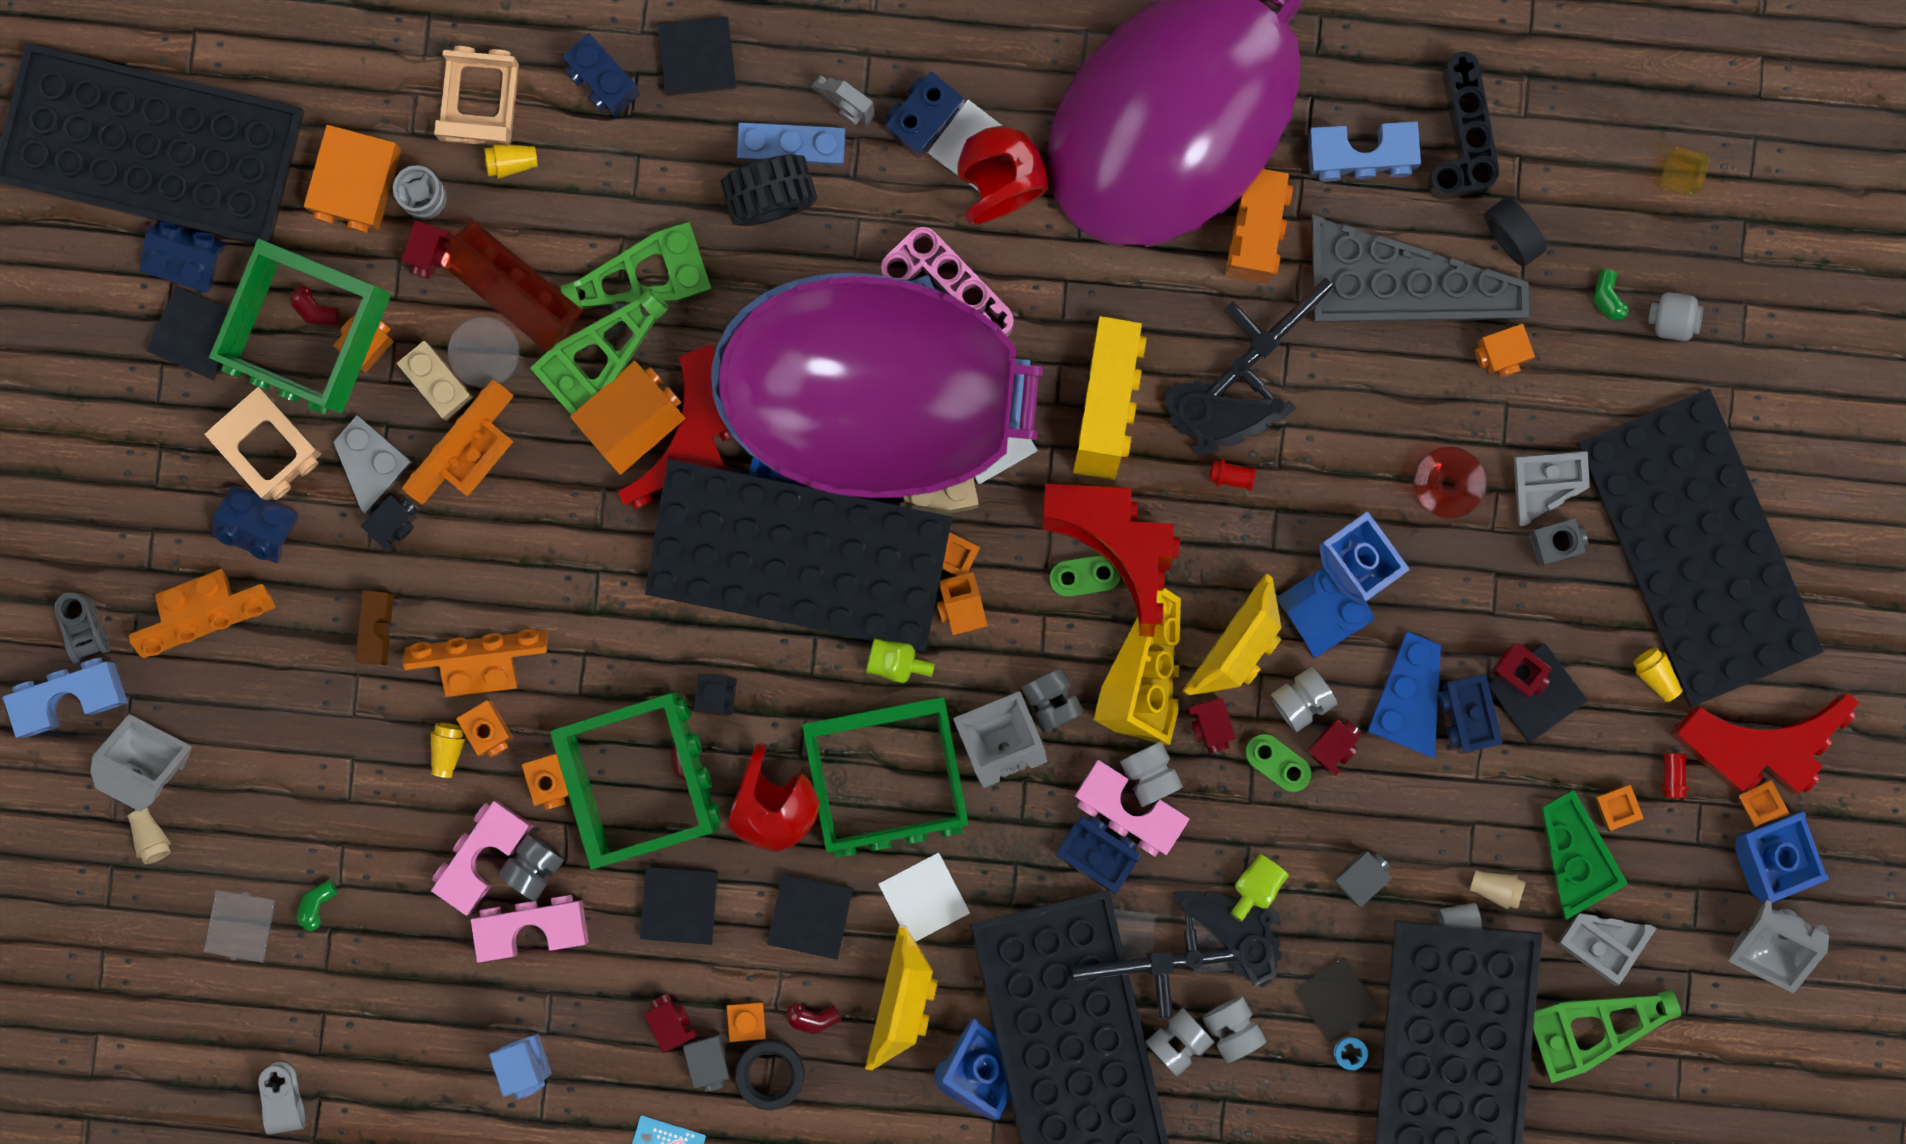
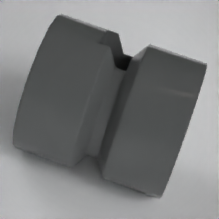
[1021,668,1084,733]
[497,833,565,901]

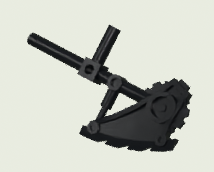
[1162,277,1335,455]
[1070,891,1282,1018]

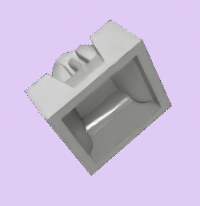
[953,691,1047,788]
[90,714,192,812]
[1728,900,1829,994]

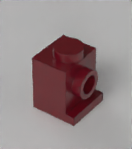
[401,221,454,280]
[1490,642,1552,698]
[1186,697,1236,754]
[1305,719,1362,776]
[644,993,698,1053]

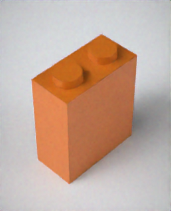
[304,125,401,234]
[570,360,686,475]

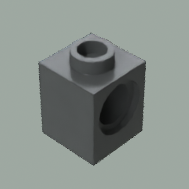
[1528,518,1588,567]
[1332,850,1392,908]
[683,1034,732,1092]

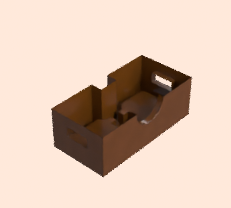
[356,590,394,666]

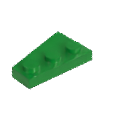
[1540,790,1628,920]

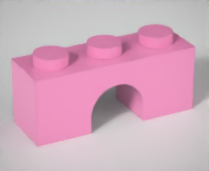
[1074,760,1190,857]
[431,801,534,916]
[471,895,589,963]

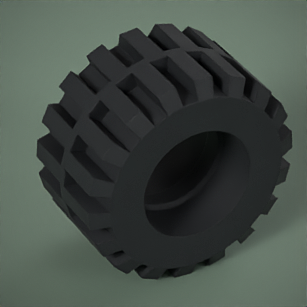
[720,154,818,226]

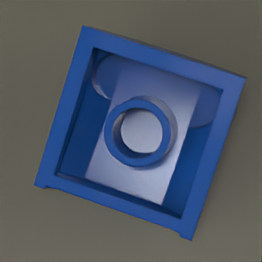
[1319,511,1410,604]
[1276,567,1375,659]
[1735,811,1829,904]
[935,1019,1009,1120]

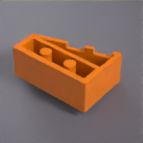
[1225,169,1293,284]

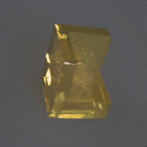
[1658,147,1711,197]

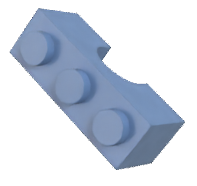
[1307,122,1421,182]
[3,658,128,738]
[489,1033,552,1100]

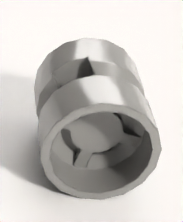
[393,165,447,220]
[1270,666,1338,733]
[1120,741,1183,807]
[1202,996,1267,1063]
[1146,1007,1215,1077]

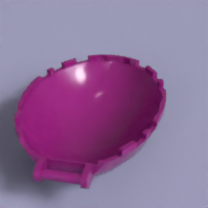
[1048,0,1302,247]
[719,276,1044,498]

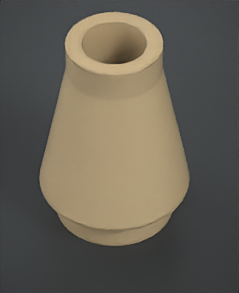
[127,808,171,864]
[1470,870,1526,910]

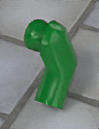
[1593,269,1629,321]
[296,879,338,932]

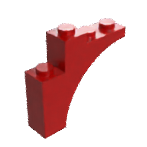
[617,343,734,510]
[1042,484,1180,637]
[1670,693,1859,794]

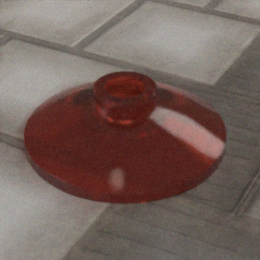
[1414,447,1486,519]

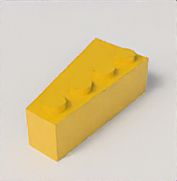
[1073,316,1147,480]

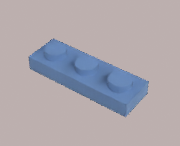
[737,123,846,166]

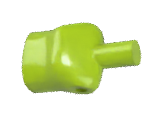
[866,637,935,683]
[1230,854,1289,921]

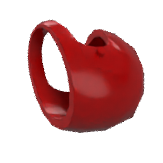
[957,126,1049,225]
[726,743,820,852]

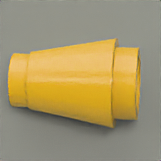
[484,144,537,179]
[1633,647,1683,702]
[430,723,466,778]

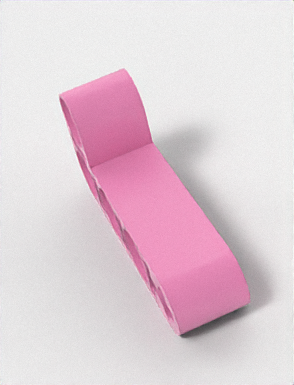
[881,227,1014,337]

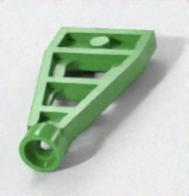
[560,222,712,313]
[530,288,669,415]
[1533,989,1681,1083]

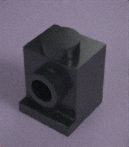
[361,495,419,553]
[694,674,737,715]

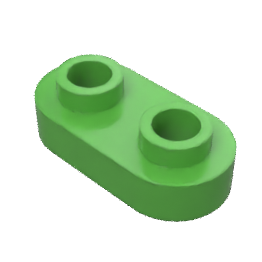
[1049,555,1121,597]
[1245,734,1311,792]

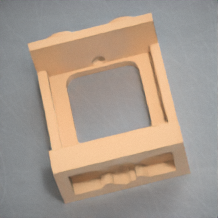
[434,46,519,146]
[204,387,322,500]

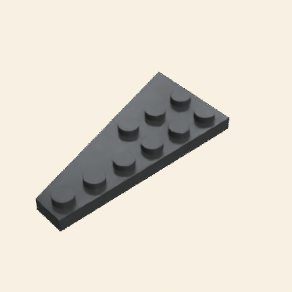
[1311,215,1529,323]

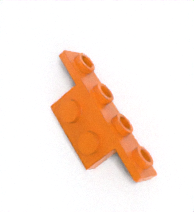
[402,379,513,504]
[128,569,276,658]
[402,629,548,697]

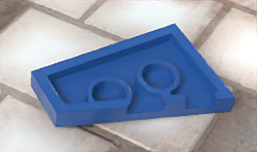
[1366,631,1441,758]

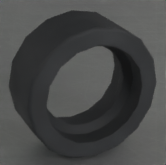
[1484,196,1547,267]
[735,1039,805,1111]

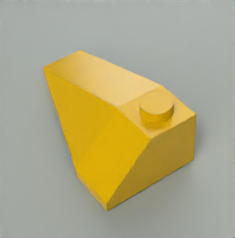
[1094,588,1181,745]

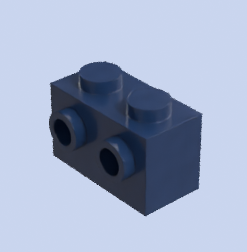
[562,33,641,118]
[885,71,964,159]

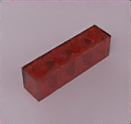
[441,220,583,352]

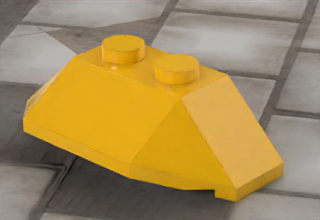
[1182,573,1281,696]
[865,925,938,1070]

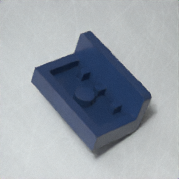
[139,221,225,293]
[212,485,298,563]
[1439,674,1503,754]
[1054,815,1142,895]

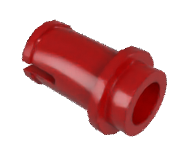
[1209,459,1256,491]
[1660,753,1690,798]

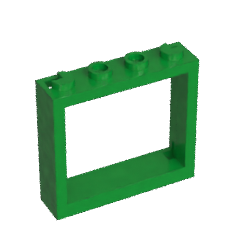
[209,239,392,415]
[550,692,721,870]
[802,697,969,858]

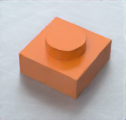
[942,533,980,576]
[1739,780,1789,829]
[1594,785,1644,831]
[727,1002,766,1042]

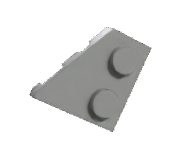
[811,75,875,127]
[334,415,413,515]
[1514,451,1590,526]
[1557,913,1656,986]

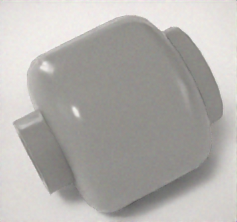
[1649,293,1704,341]

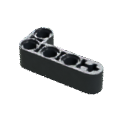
[1427,51,1499,200]

